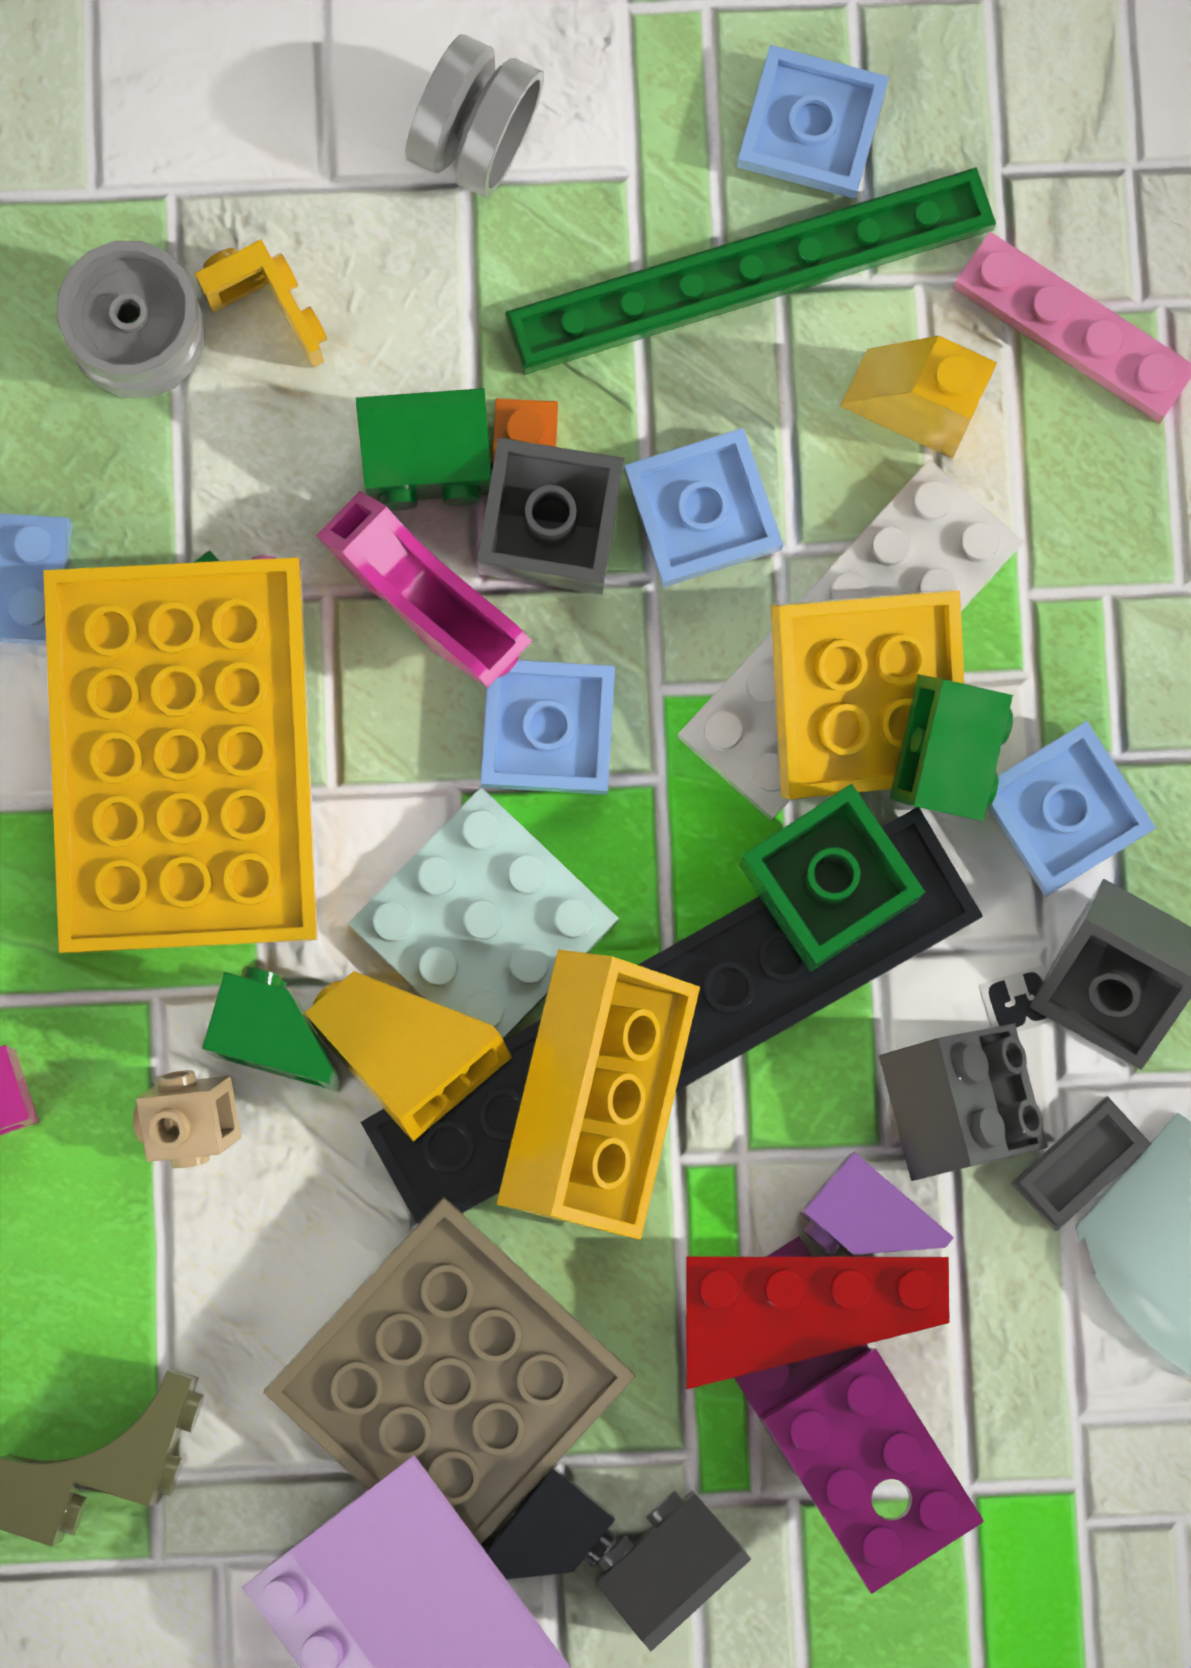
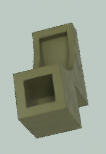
[0,1369,204,1547]

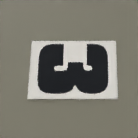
[978,964,1053,1032]

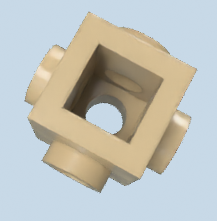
[133,1070,241,1168]

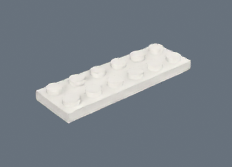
[678,459,1024,821]

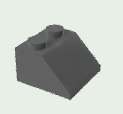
[477,437,624,595]
[1029,878,1191,1070]
[595,1490,751,1652]

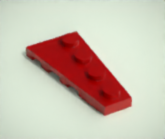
[686,1256,950,1389]

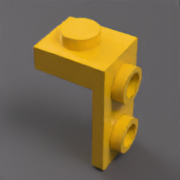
[194,239,328,368]

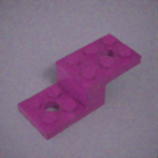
[734,1236,984,1594]

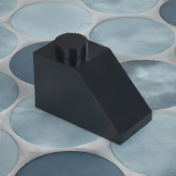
[485,1466,616,1580]

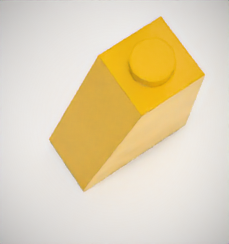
[840,335,998,459]
[304,971,512,1142]

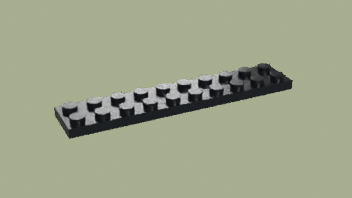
[360,807,983,1224]

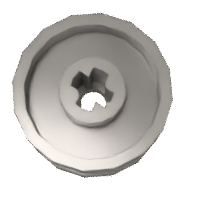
[405,34,544,197]
[57,241,205,398]

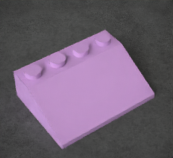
[242,1455,571,1668]

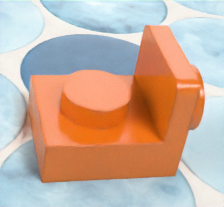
[491,398,558,469]

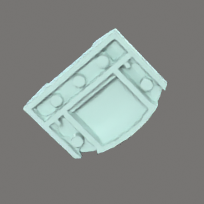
[1075,1113,1191,1376]

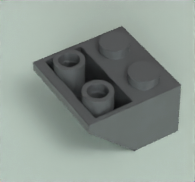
[879,1023,1048,1181]

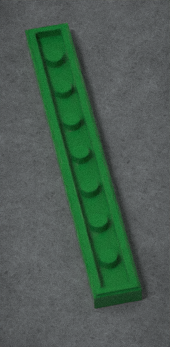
[505,167,996,375]

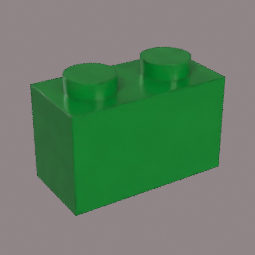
[890,674,1013,821]

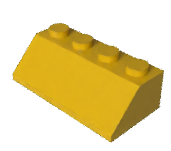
[496,949,700,1240]

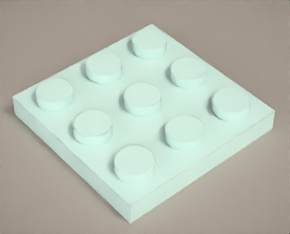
[348,787,619,1040]

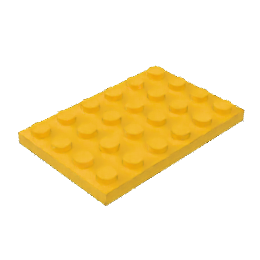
[43,557,318,954]

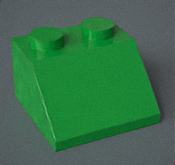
[356,388,492,511]
[202,966,342,1092]

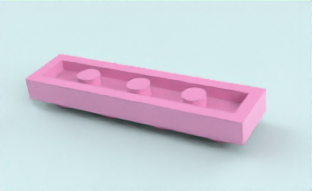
[953,232,1191,424]

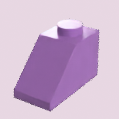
[800,1152,954,1256]

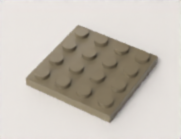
[263,1196,636,1545]

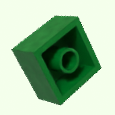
[739,783,925,972]

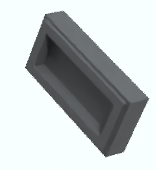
[1011,1096,1151,1231]

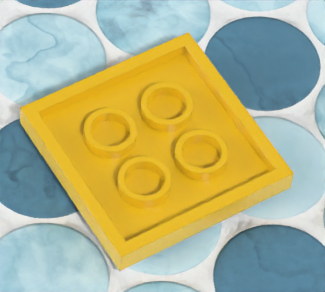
[771,590,964,800]

